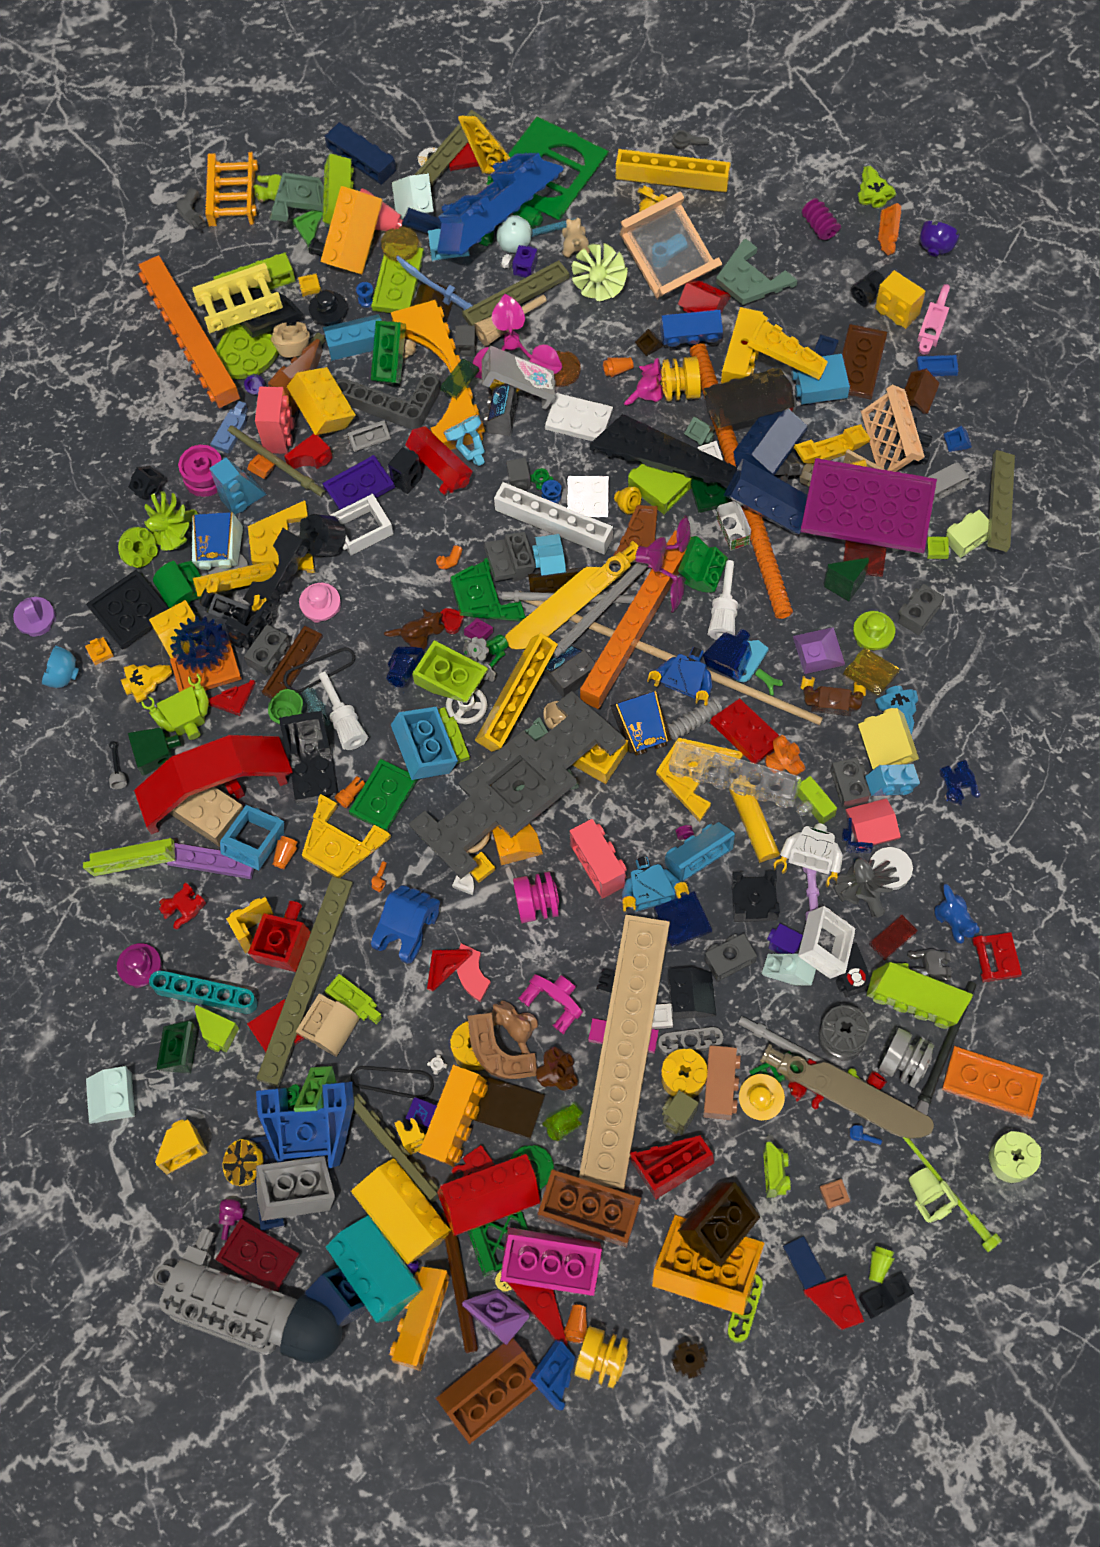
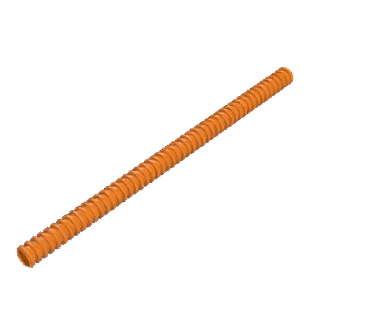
[690,344,793,619]

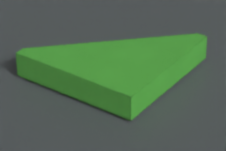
[292,210,323,248]

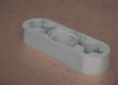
[658,1027,723,1055]

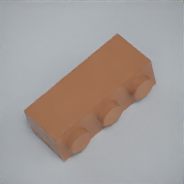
[703,1045,741,1120]

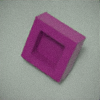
[464,618,493,640]

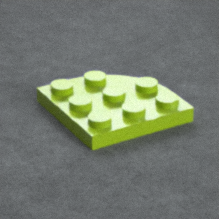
[215,324,279,379]

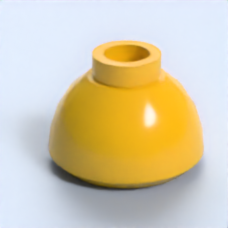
[614,487,641,515]

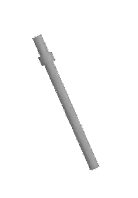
[738,1016,863,1081]

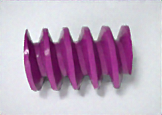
[802,198,841,240]

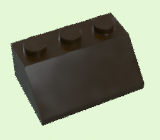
[678,1182,761,1266]

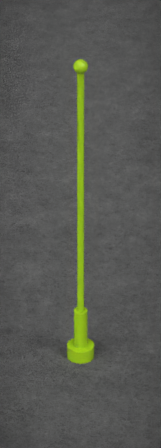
[848,1068,1002,1252]

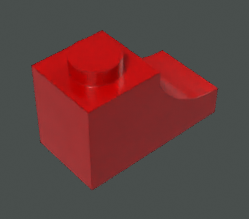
[284,434,332,469]

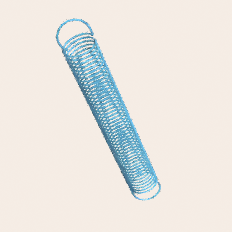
[531,218,581,236]

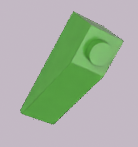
[294,1066,336,1112]

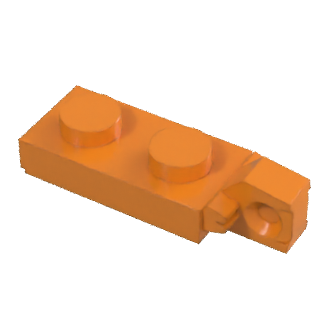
[878,203,901,255]

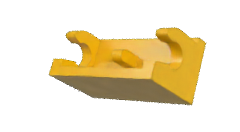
[394,1118,425,1155]

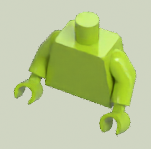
[141,673,209,740]

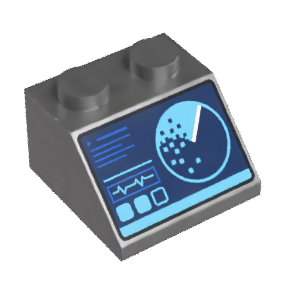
[484,383,517,436]
[543,645,595,697]

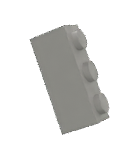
[256,1156,335,1221]

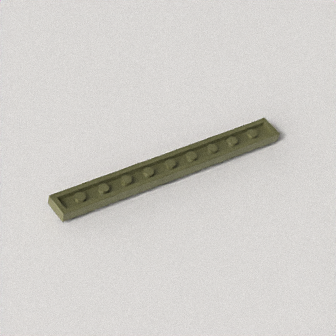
[256,876,353,1087]

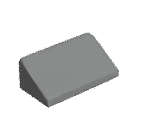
[347,420,391,452]

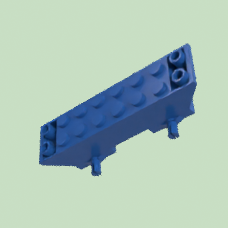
[437,153,564,255]

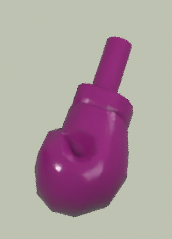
[219,1199,244,1240]

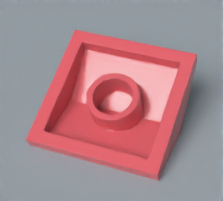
[845,798,901,849]

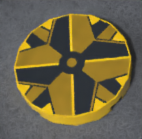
[223,1139,263,1186]

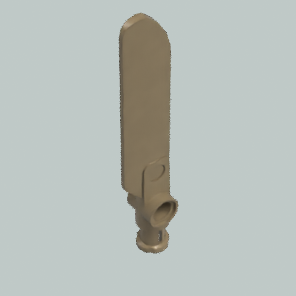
[760,1044,934,1139]

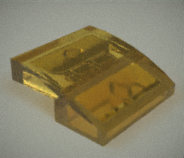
[843,648,900,696]

